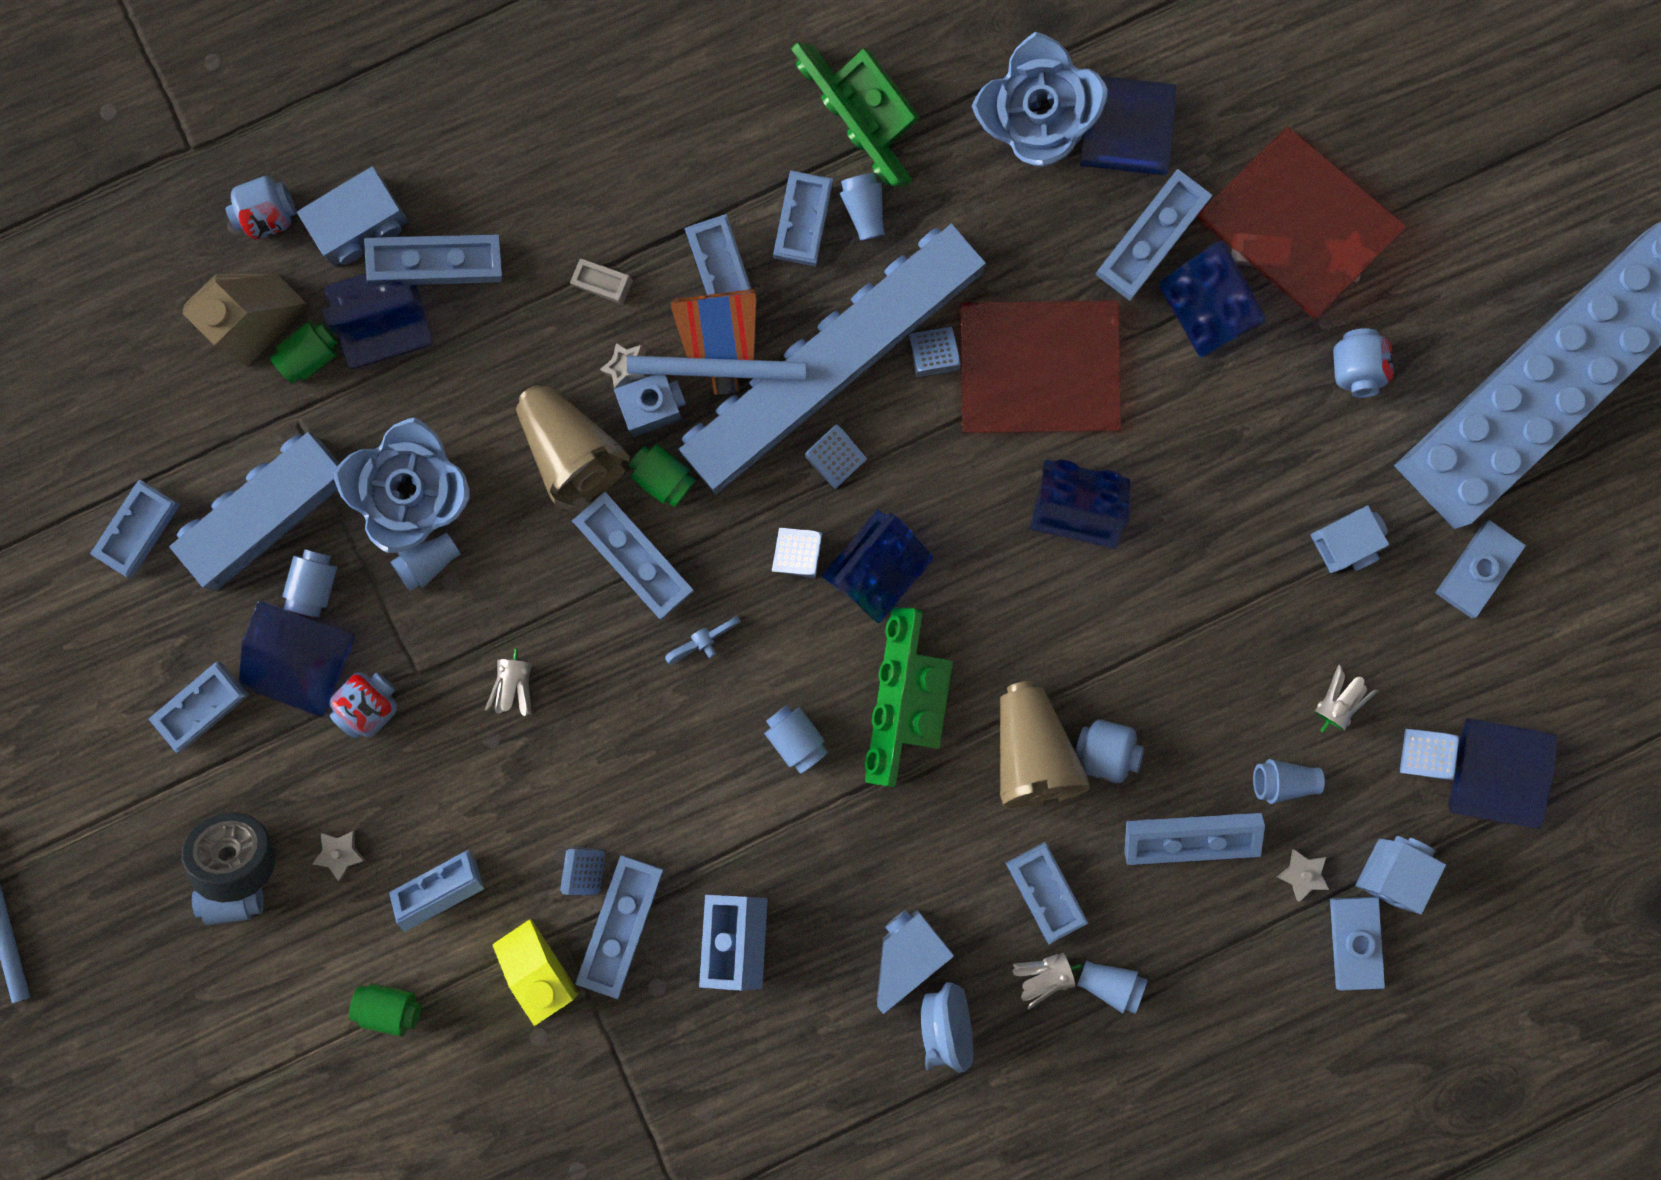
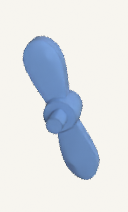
[665,615,741,665]

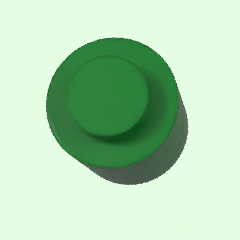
[270,320,339,384]
[629,444,696,508]
[349,983,421,1037]

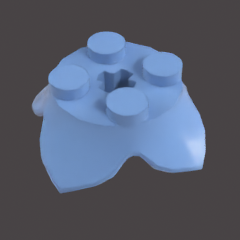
[972,32,1108,167]
[333,417,470,553]

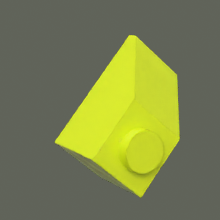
[492,919,580,1026]

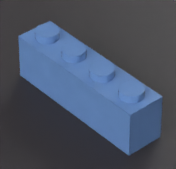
[169,432,340,591]

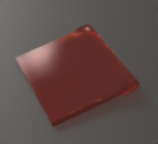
[1197,127,1406,320]
[958,300,1121,433]

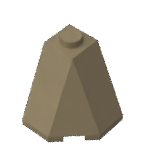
[183,274,310,367]

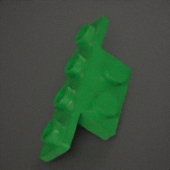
[791,42,921,187]
[865,607,953,787]

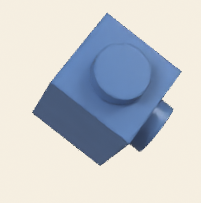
[614,374,686,438]
[1310,505,1389,573]

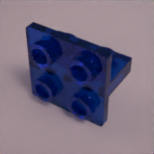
[1159,241,1266,357]
[322,274,433,369]
[1030,460,1130,549]
[821,509,933,623]

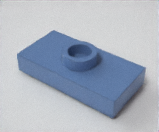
[773,171,833,267]
[685,214,751,294]
[90,480,181,579]
[1435,520,1526,618]
[149,661,249,753]
[1005,842,1088,944]
[389,850,484,932]
[1330,896,1385,991]

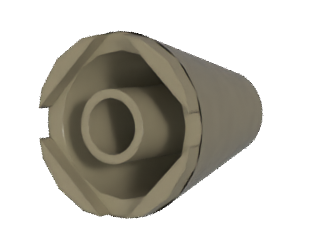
[516,385,630,509]
[1000,681,1090,809]

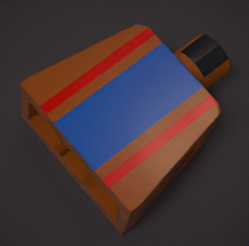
[671,288,756,395]

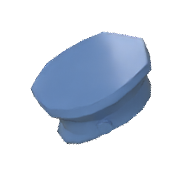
[921,982,973,1073]

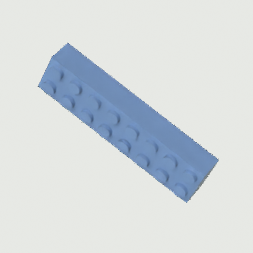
[1394,221,1661,529]

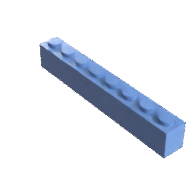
[679,223,986,495]

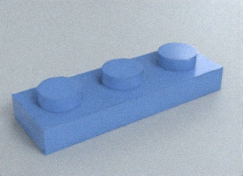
[1095,169,1212,301]
[364,235,502,286]
[572,492,694,621]
[1124,813,1265,865]
[575,854,664,999]

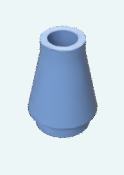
[840,173,885,241]
[391,533,461,591]
[1253,759,1325,804]
[1077,960,1148,1014]

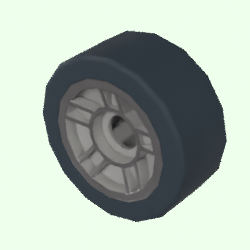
[181,812,275,903]

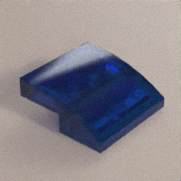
[1080,76,1176,175]
[1448,718,1557,829]

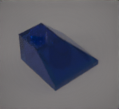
[239,600,355,717]

